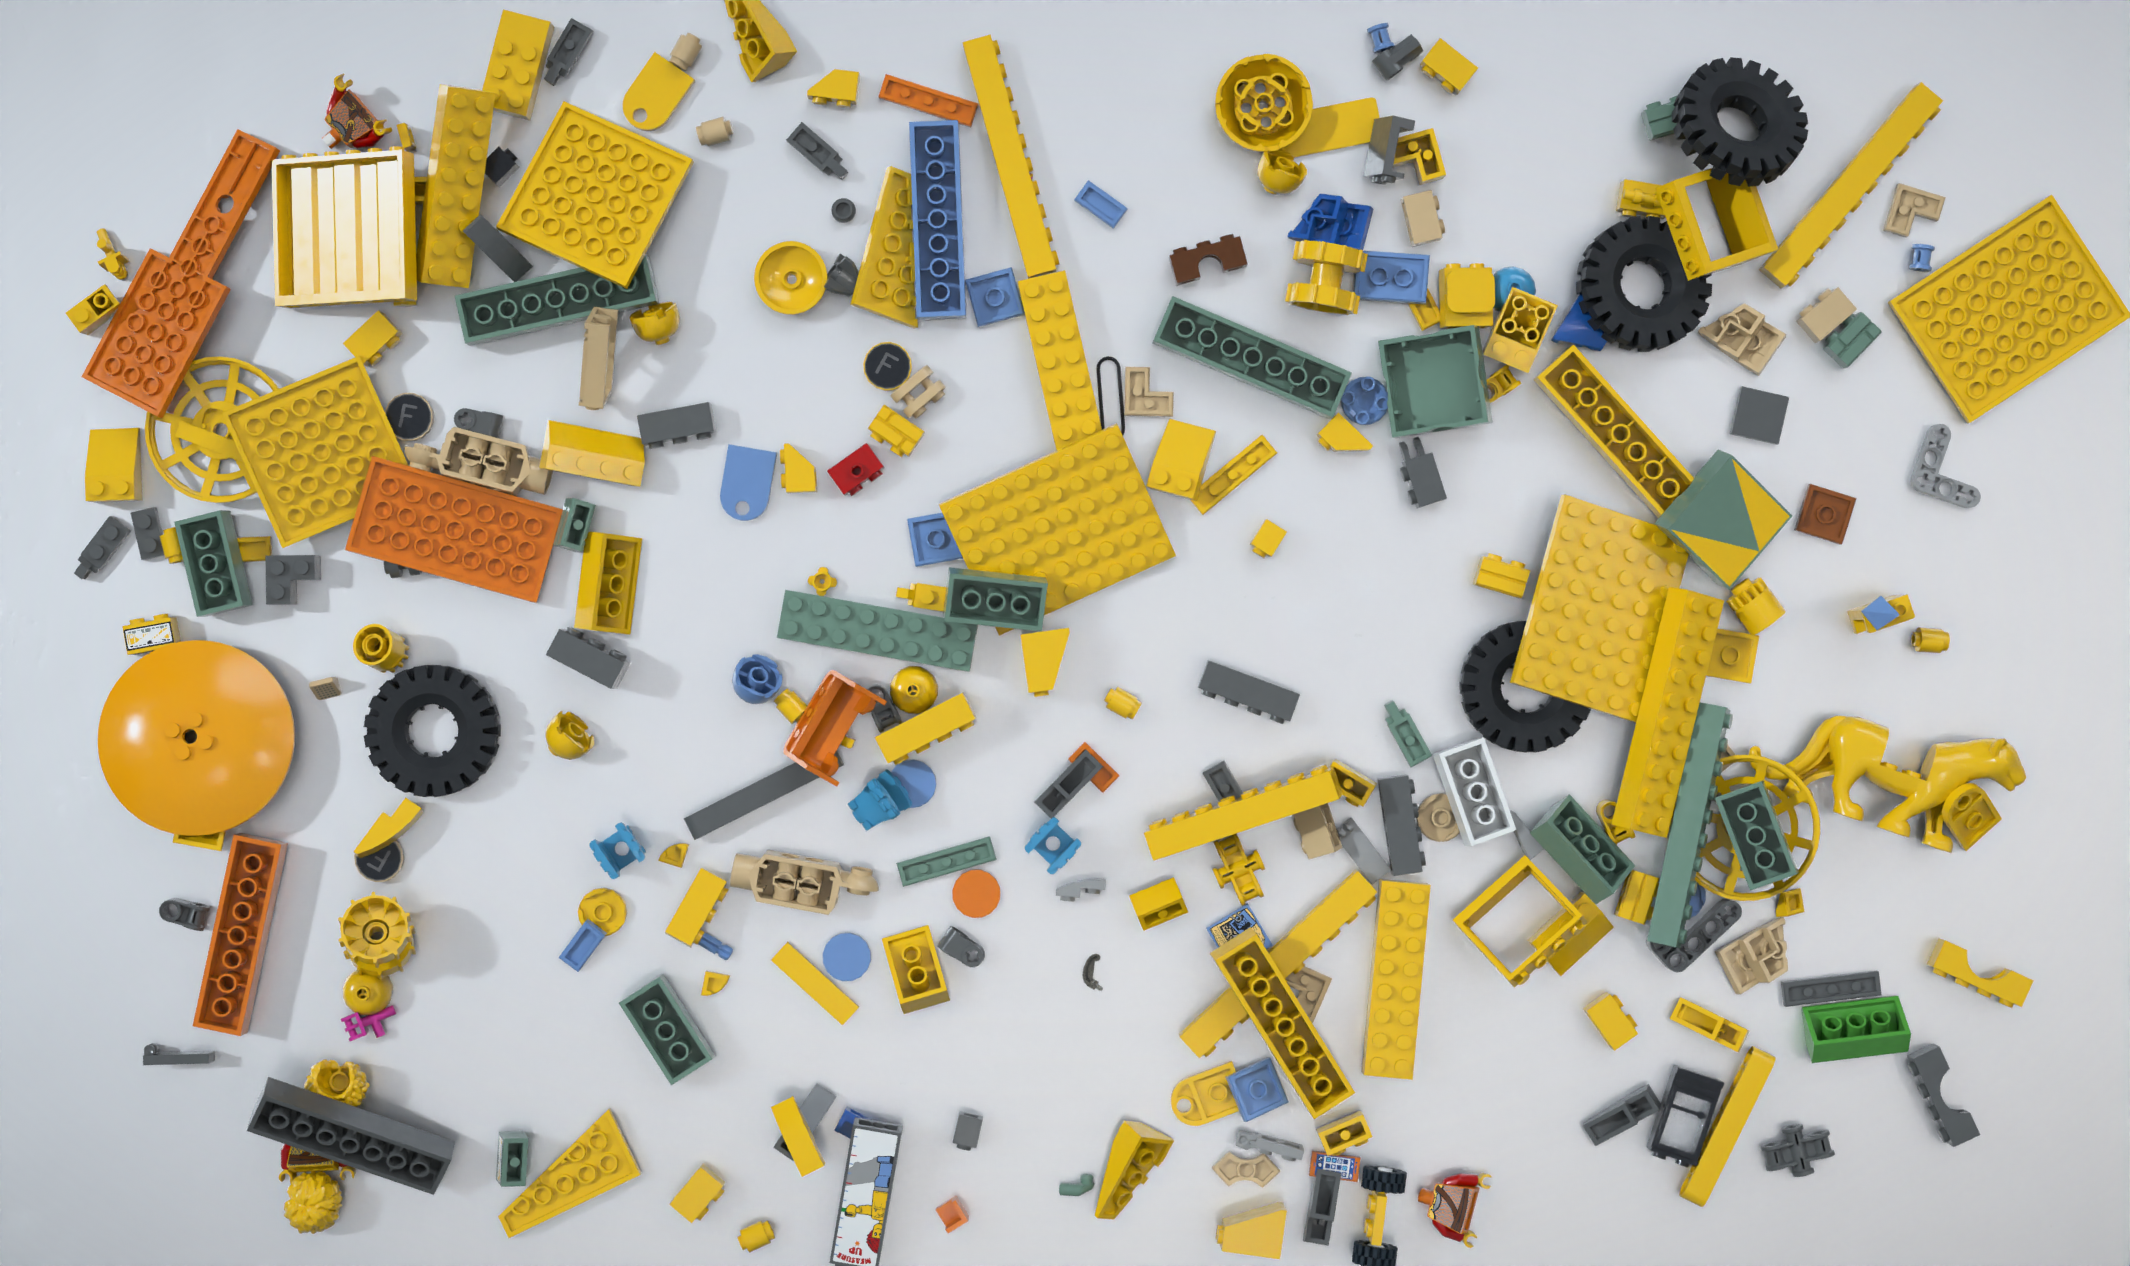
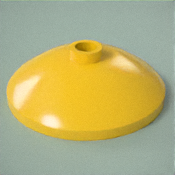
[754,241,828,315]

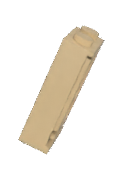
[579,307,618,410]

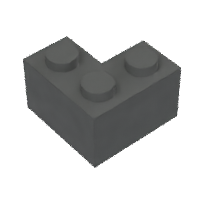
[265,555,321,605]

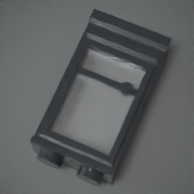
[1646,1064,1724,1167]

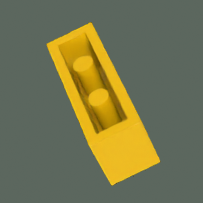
[665,868,729,948]

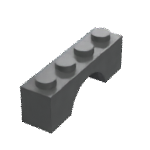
[1907,1044,1980,1147]

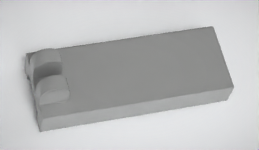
[1337,818,1391,885]

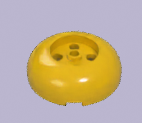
[1215,54,1313,152]

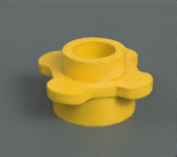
[808,567,837,596]

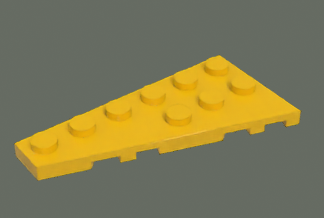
[850,166,918,329]
[498,1108,641,1238]

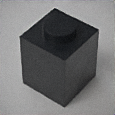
[485,146,519,187]

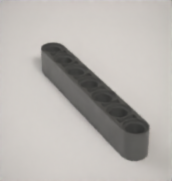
[684,751,844,840]

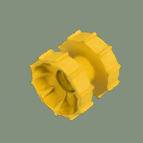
[1285,240,1368,315]
[338,892,416,980]

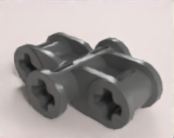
[1761,1124,1835,1177]

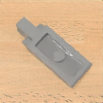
[1236,1130,1304,1161]

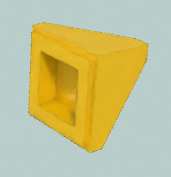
[1776,888,1805,917]

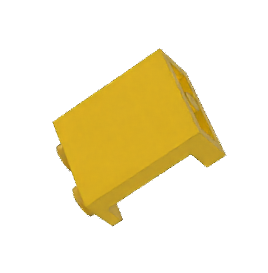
[1847,594,1915,634]

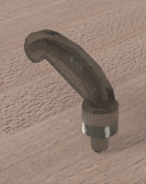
[1082,954,1103,991]

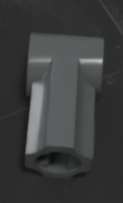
[1372,34,1424,81]

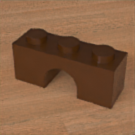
[1169,234,1248,286]

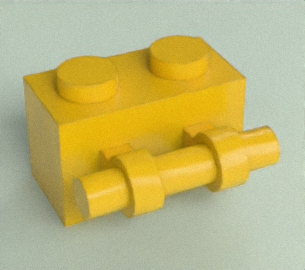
[1616,179,1666,219]

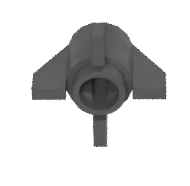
[824,253,859,297]

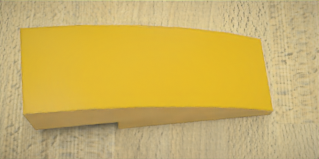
[353,798,424,858]
[1670,997,1749,1052]
[771,1096,825,1177]

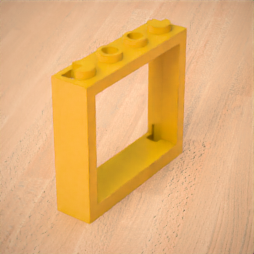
[1453,855,1587,988]

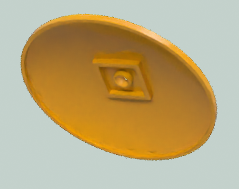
[98,640,295,836]

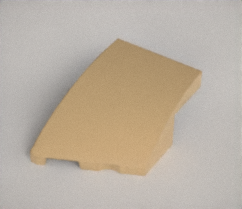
[1698,303,1786,376]
[1715,917,1788,994]

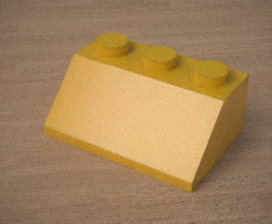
[1527,891,1614,976]

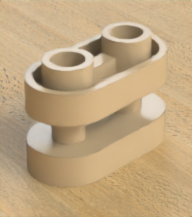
[890,365,946,419]

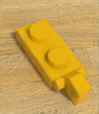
[896,583,946,611]

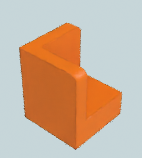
[936,1196,969,1233]

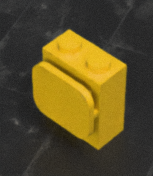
[1439,263,1495,329]

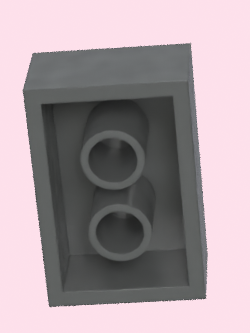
[546,627,631,689]

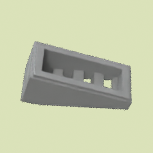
[1510,810,1544,860]

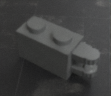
[1399,436,1447,508]

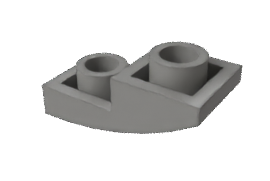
[1056,878,1106,902]

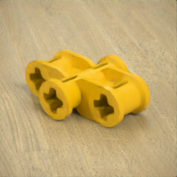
[1212,834,1265,906]

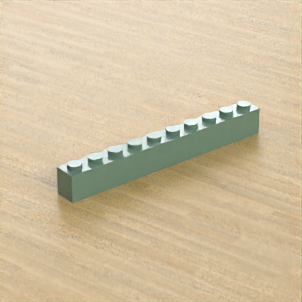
[1647,702,1733,949]

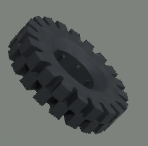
[1672,57,1808,187]
[1576,216,1712,352]
[1459,621,1591,753]
[364,665,501,797]

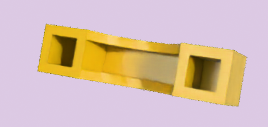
[1927,938,2034,1008]

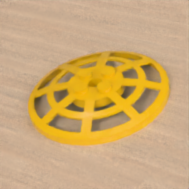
[145,356,280,503]
[1671,755,1820,901]

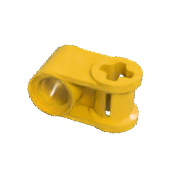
[1487,364,1521,403]
[1596,799,1636,845]

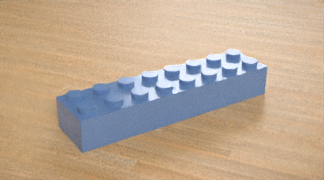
[909,120,966,320]

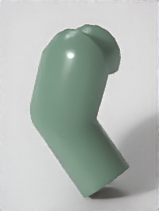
[1059,1174,1095,1196]

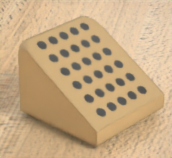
[309,677,341,700]

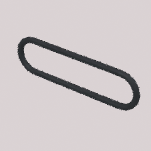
[1096,356,1125,435]

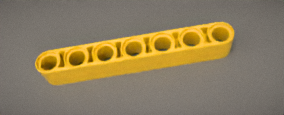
[1679,1046,1776,1207]

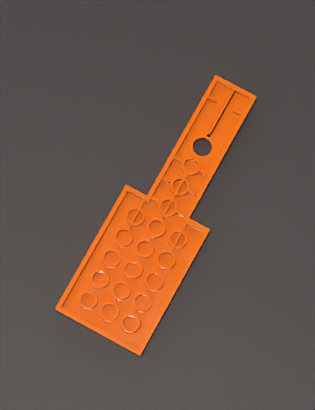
[81,129,280,419]

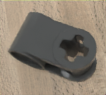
[454,408,503,438]
[868,684,902,733]
[159,898,210,931]
[937,926,985,967]

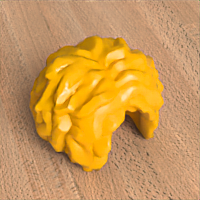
[304,1059,370,1107]
[284,1171,343,1234]

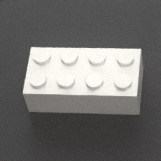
[1432,738,1516,846]

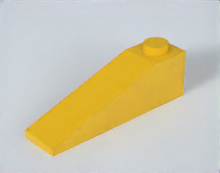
[724,0,797,82]
[1095,1120,1174,1220]

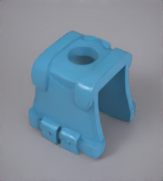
[847,769,912,831]
[1025,817,1081,874]
[589,822,646,879]

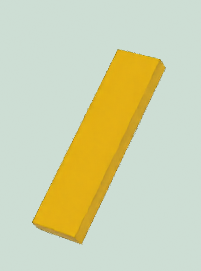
[1190,435,1277,515]
[771,942,859,1025]

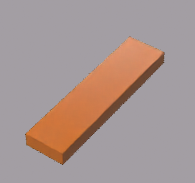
[879,74,978,128]

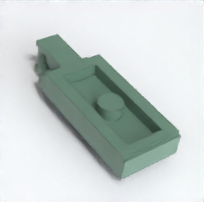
[1384,700,1432,767]

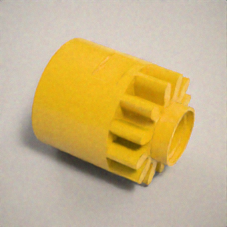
[1726,577,1786,636]
[353,624,409,673]

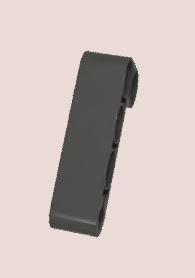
[1646,899,1742,972]

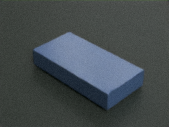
[1074,180,1128,229]
[559,919,607,972]

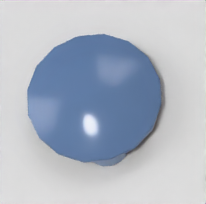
[1341,377,1388,425]

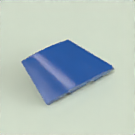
[1287,194,1374,250]
[1551,294,1607,351]

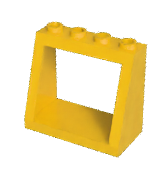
[1655,168,1779,281]

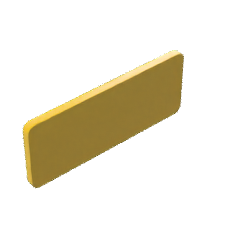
[1280,97,1380,157]

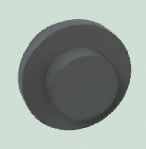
[831,198,856,223]

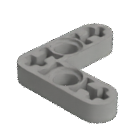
[1910,424,1981,508]

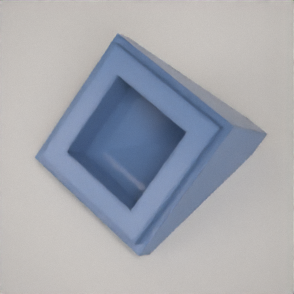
[1861,596,1899,630]

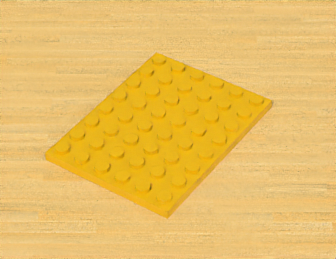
[1888,195,2130,424]
[939,423,1176,636]
[1510,494,1689,723]

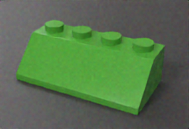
[1802,996,1911,1063]

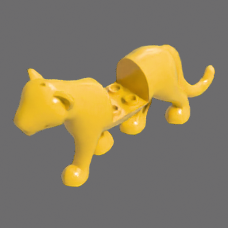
[1749,716,2026,853]

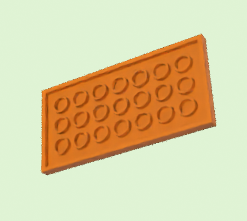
[345,456,563,604]

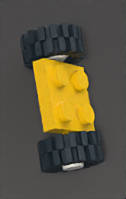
[1352,1165,1407,1266]

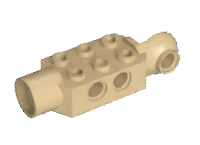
[405,427,553,496]
[730,850,879,915]

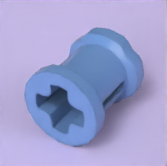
[1367,23,1395,53]
[1909,244,1935,272]

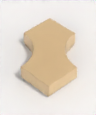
[1212,1151,1280,1188]

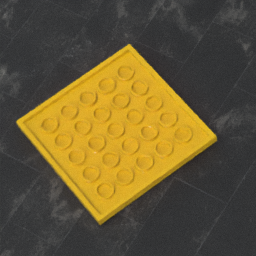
[496,101,694,289]
[222,356,409,548]

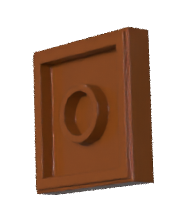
[1794,484,1857,545]

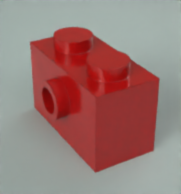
[827,443,885,496]

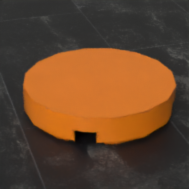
[952,869,1000,918]

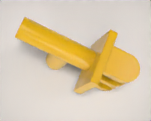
[96,228,130,280]

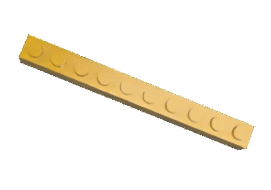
[962,34,1059,279]
[1759,82,1943,289]
[1179,869,1377,1058]

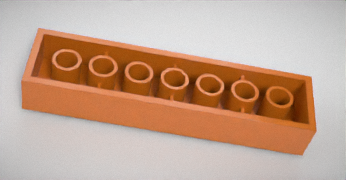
[193,833,288,1036]

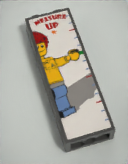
[829,1117,903,1266]

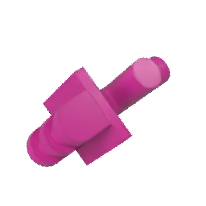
[341,1005,396,1041]

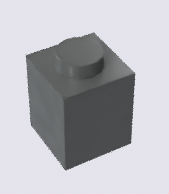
[953,1111,983,1151]

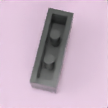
[637,402,716,449]

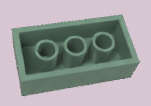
[174,510,253,617]
[943,567,1048,631]
[1715,780,1799,891]
[1530,794,1635,904]
[619,974,715,1085]

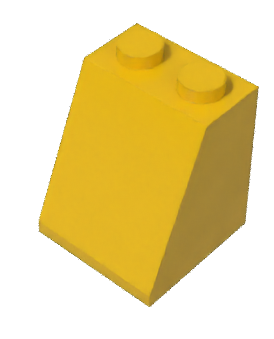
[1020,628,1070,697]
[1216,1202,1287,1259]

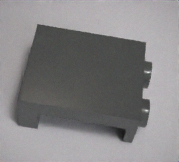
[1364,115,1415,185]

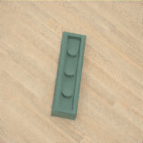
[896,836,997,887]

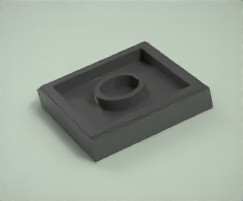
[1730,386,1789,445]

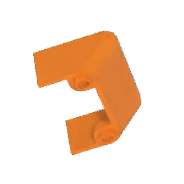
[783,670,887,786]

